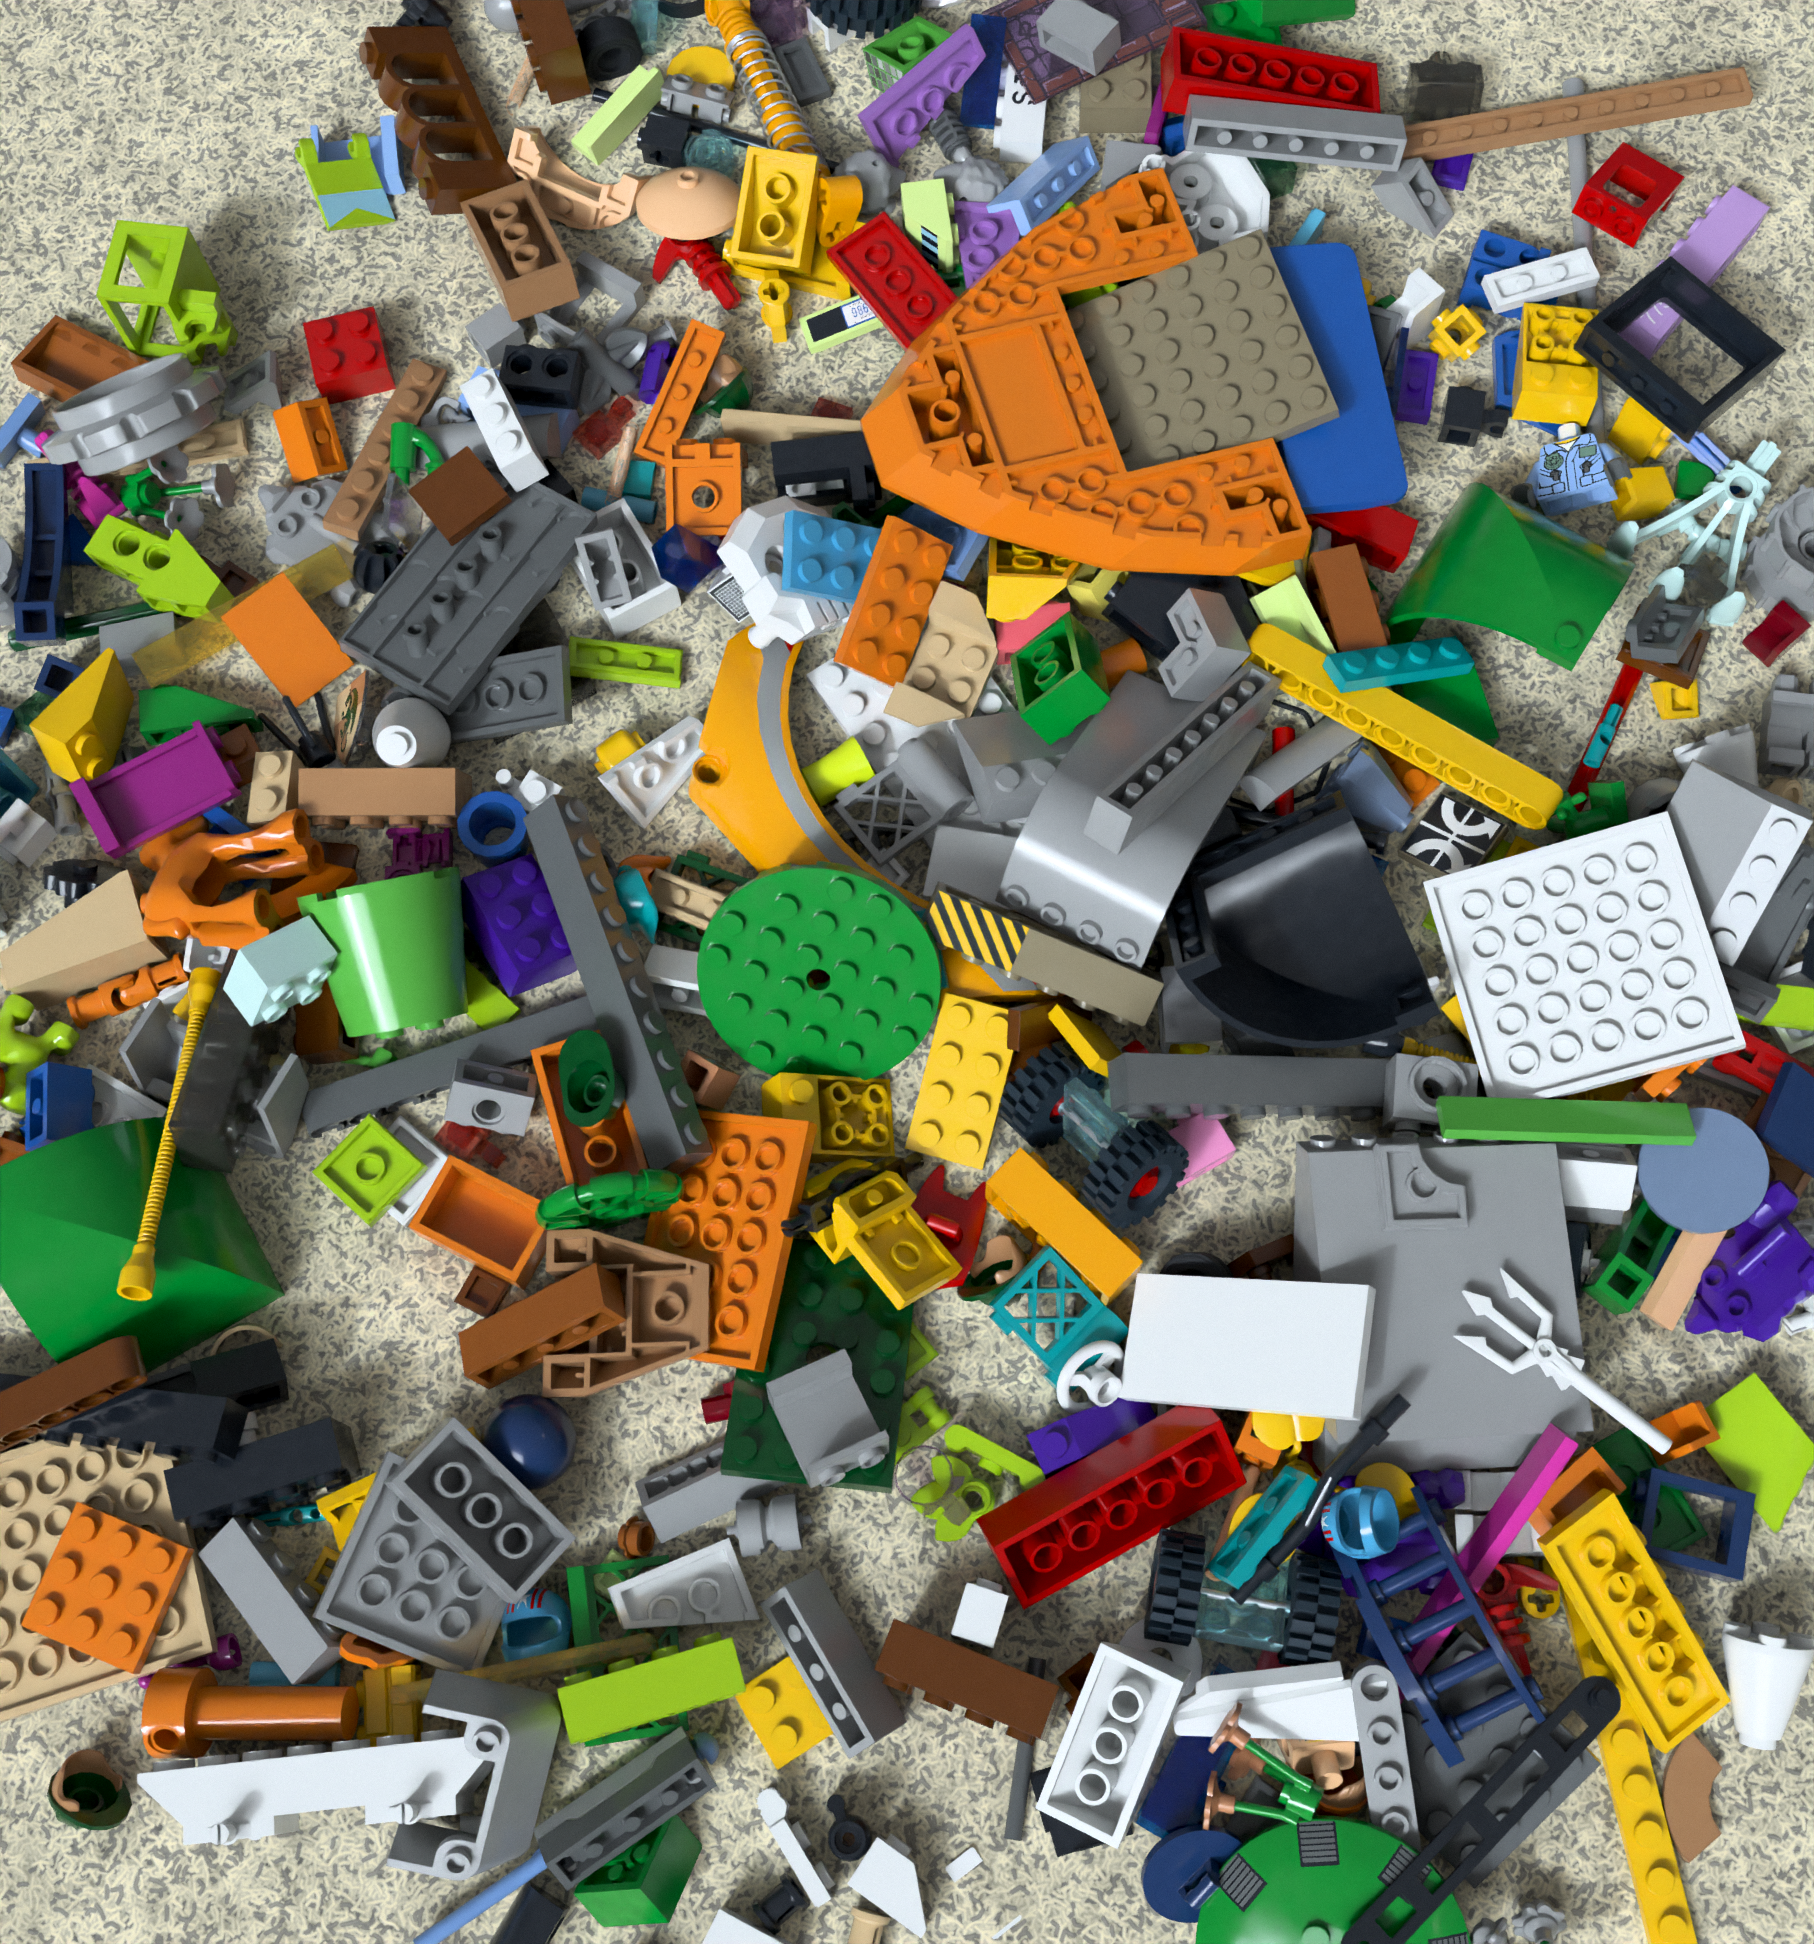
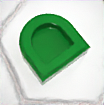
[1673,460,1715,501]

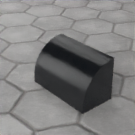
[190,1338,289,1412]
[489,1881,571,1944]

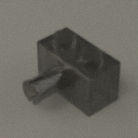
[1404,51,1484,121]

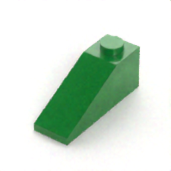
[138,684,264,746]

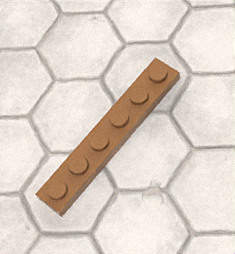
[322,358,447,541]

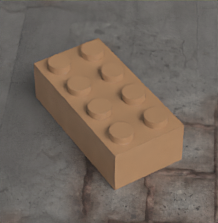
[460,179,580,322]
[298,768,472,830]

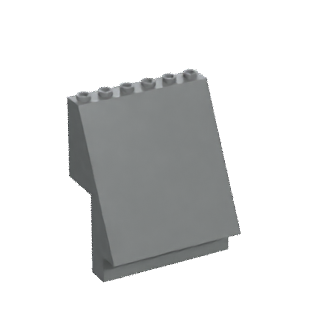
[1293,1130,1594,1476]

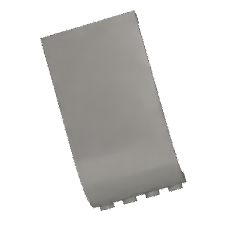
[995,669,1268,971]

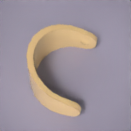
[210,1322,284,1356]

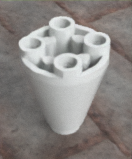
[1673,723,1759,787]
[1722,1621,1814,1750]

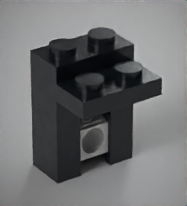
[770,432,882,517]

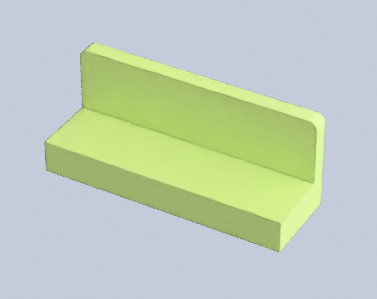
[571,65,664,166]
[1250,575,1336,655]

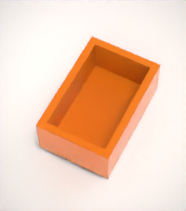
[408,1155,549,1290]

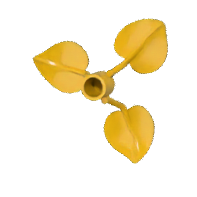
[1227,1412,1420,1563]

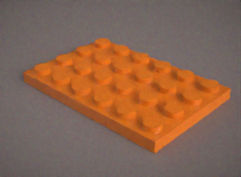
[643,1110,818,1372]

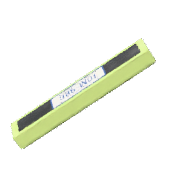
[799,265,934,354]

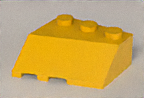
[986,537,1083,622]

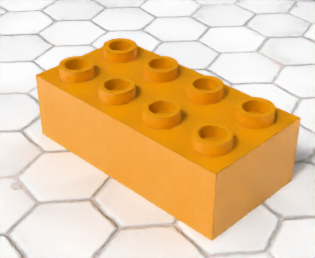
[985,1147,1143,1308]

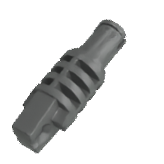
[928,100,974,163]

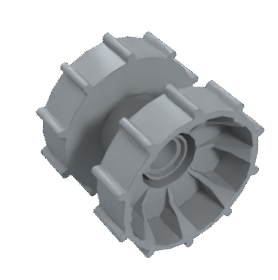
[1740,484,1814,622]

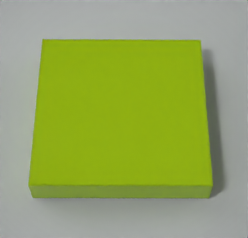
[312,1113,429,1228]

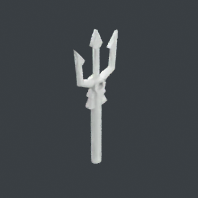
[1453,1268,1673,1454]

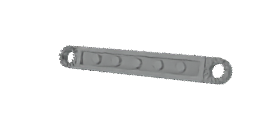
[1351,1660,1421,1852]

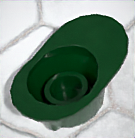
[558,1029,626,1127]

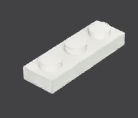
[1481,247,1600,314]

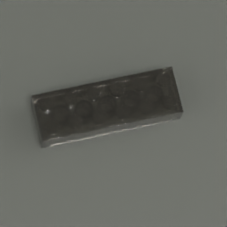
[168,948,292,1174]

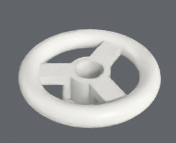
[1056,1340,1125,1414]

